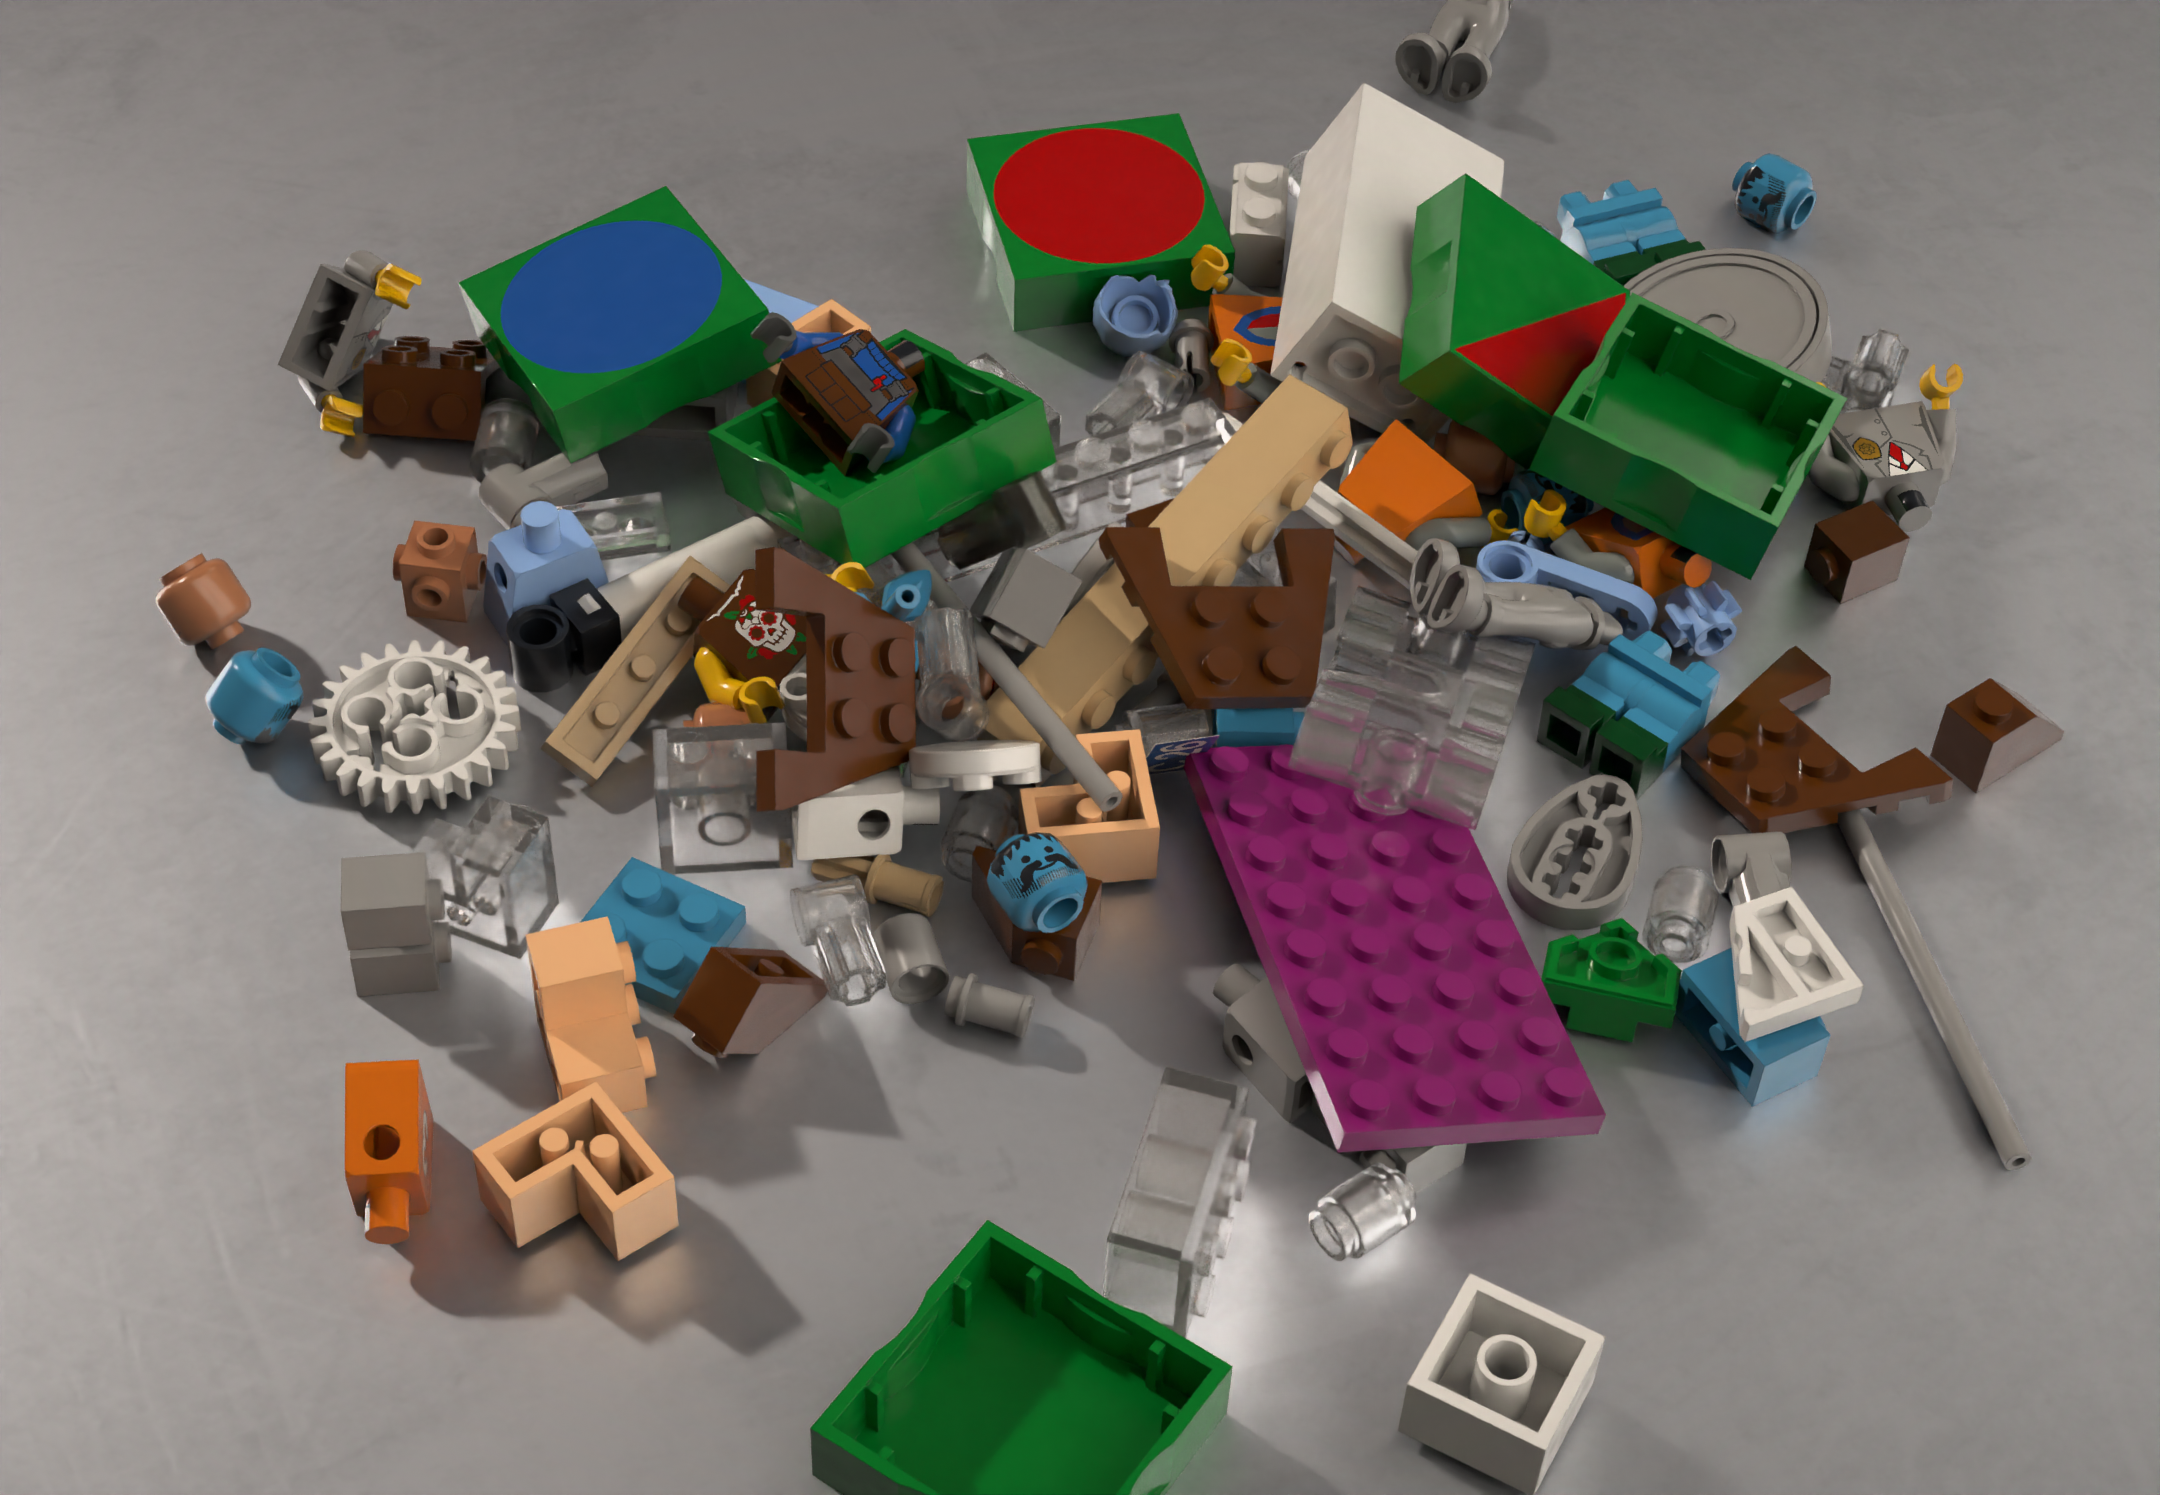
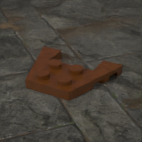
[1098,527,1335,709]
[755,547,916,812]
[1680,646,1953,833]

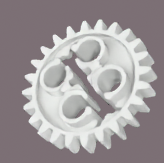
[308,640,521,814]

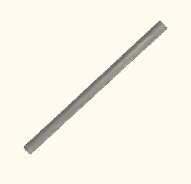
[891,542,1123,812]
[1837,809,2032,1170]

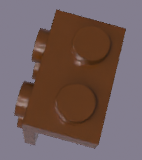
[363,336,500,441]

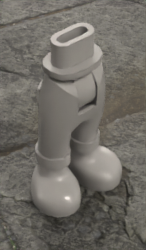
[1395,0,1513,103]
[1410,538,1623,650]

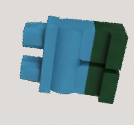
[1556,180,1706,286]
[1536,630,1720,801]

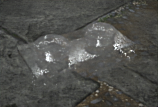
[557,492,671,561]

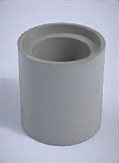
[872,913,949,1004]

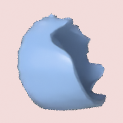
[1093,275,1178,358]

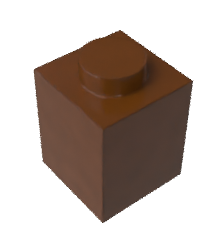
[1804,500,1910,604]

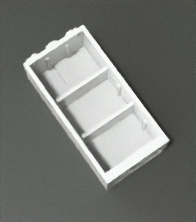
[1270,83,1505,444]

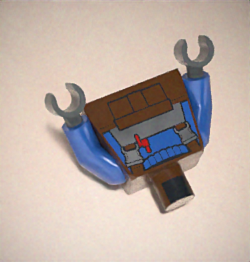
[750,312,925,476]

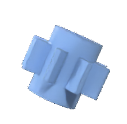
[1660,581,1742,656]

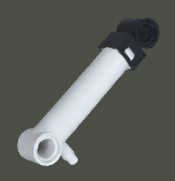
[506,497,830,692]

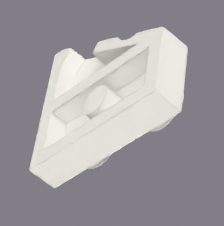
[1729,887,1864,1042]

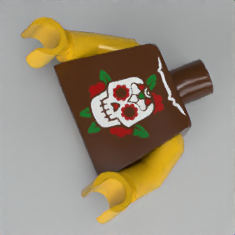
[678,562,875,728]

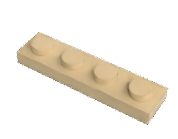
[540,556,730,787]

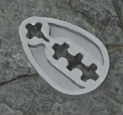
[1507,774,1643,930]

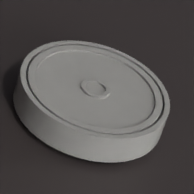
[1624,248,1833,382]

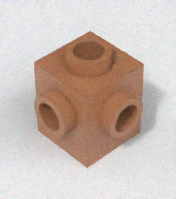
[393,520,487,623]

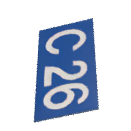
[1146,735,1220,775]

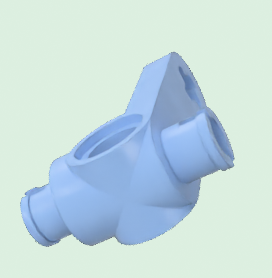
[1460,530,1658,645]

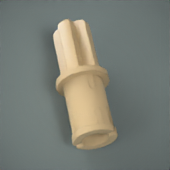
[811,855,944,917]

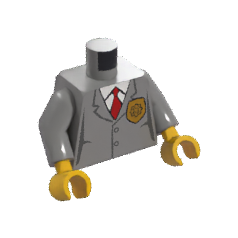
[278,251,422,438]
[1808,364,1963,532]

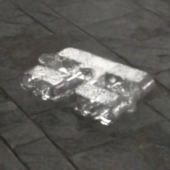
[1288,586,1536,830]

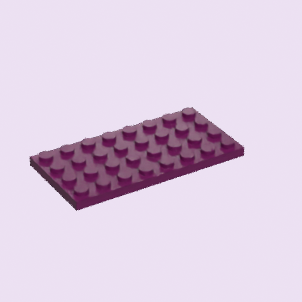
[1183,741,1606,1153]

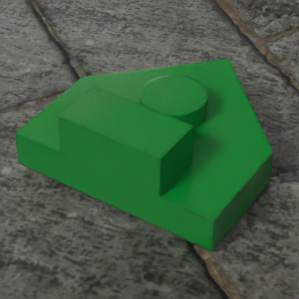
[1541,918,1682,1043]

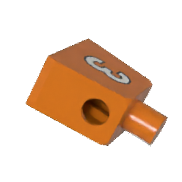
[345,1059,433,1244]

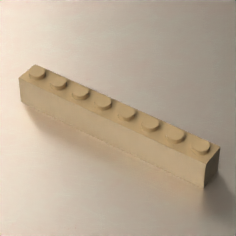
[970,374,1353,787]

